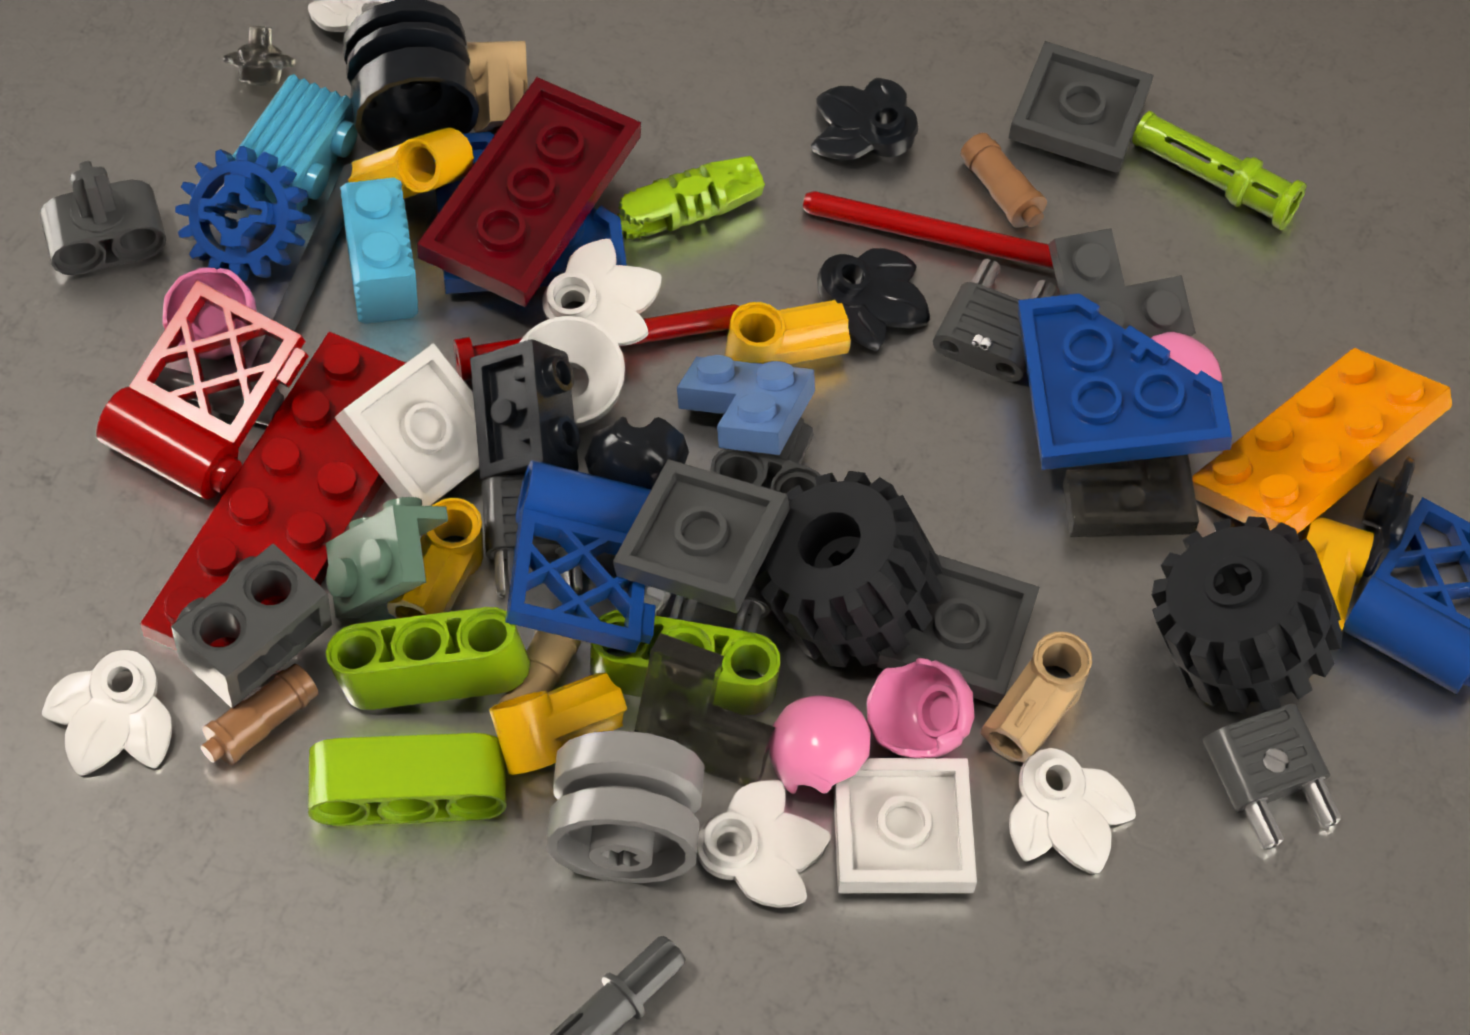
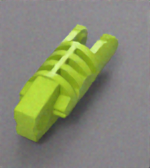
[617,156,765,240]

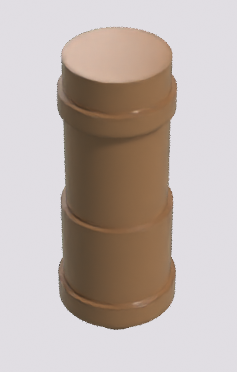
[960,133,1047,228]
[201,664,318,765]

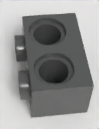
[171,543,332,708]

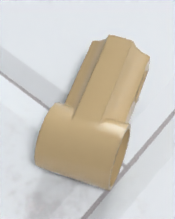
[467,41,527,135]
[981,632,1092,763]

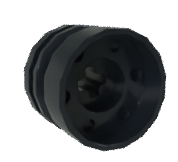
[342,0,479,152]

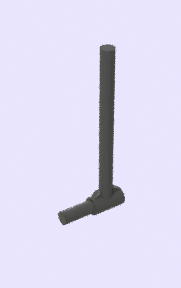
[155,165,352,426]

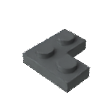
[1048,228,1196,338]

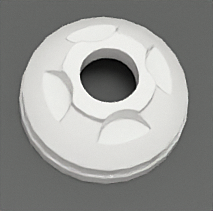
[519,316,625,428]

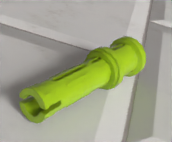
[1132,111,1307,230]

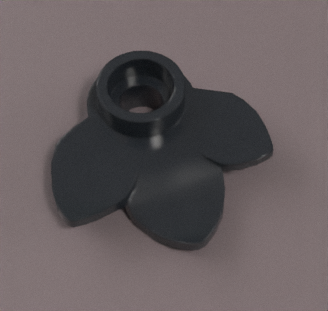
[811,78,918,160]
[817,248,930,351]
[1361,456,1415,578]

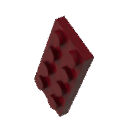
[417,77,641,307]

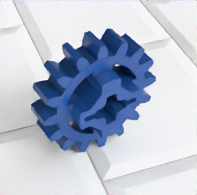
[175,146,311,281]

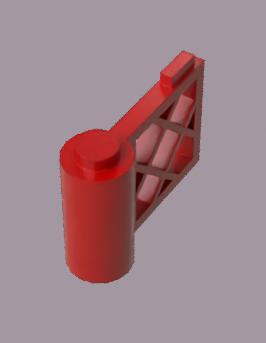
[96,280,309,500]

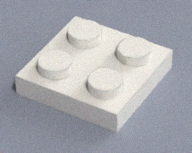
[335,343,479,506]
[833,758,977,893]

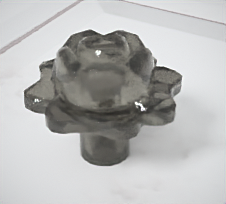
[223,26,296,86]

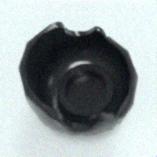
[584,417,689,490]

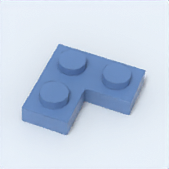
[677,355,815,455]

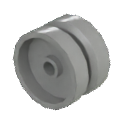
[546,730,705,883]

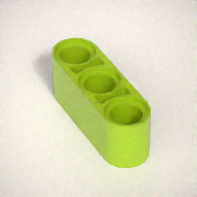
[325,607,530,710]
[590,610,780,715]
[308,733,507,826]

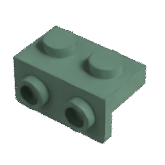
[326,497,448,618]

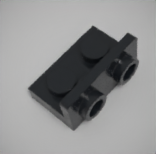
[470,339,580,480]

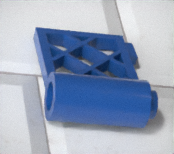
[505,460,656,653]
[1343,497,1470,695]

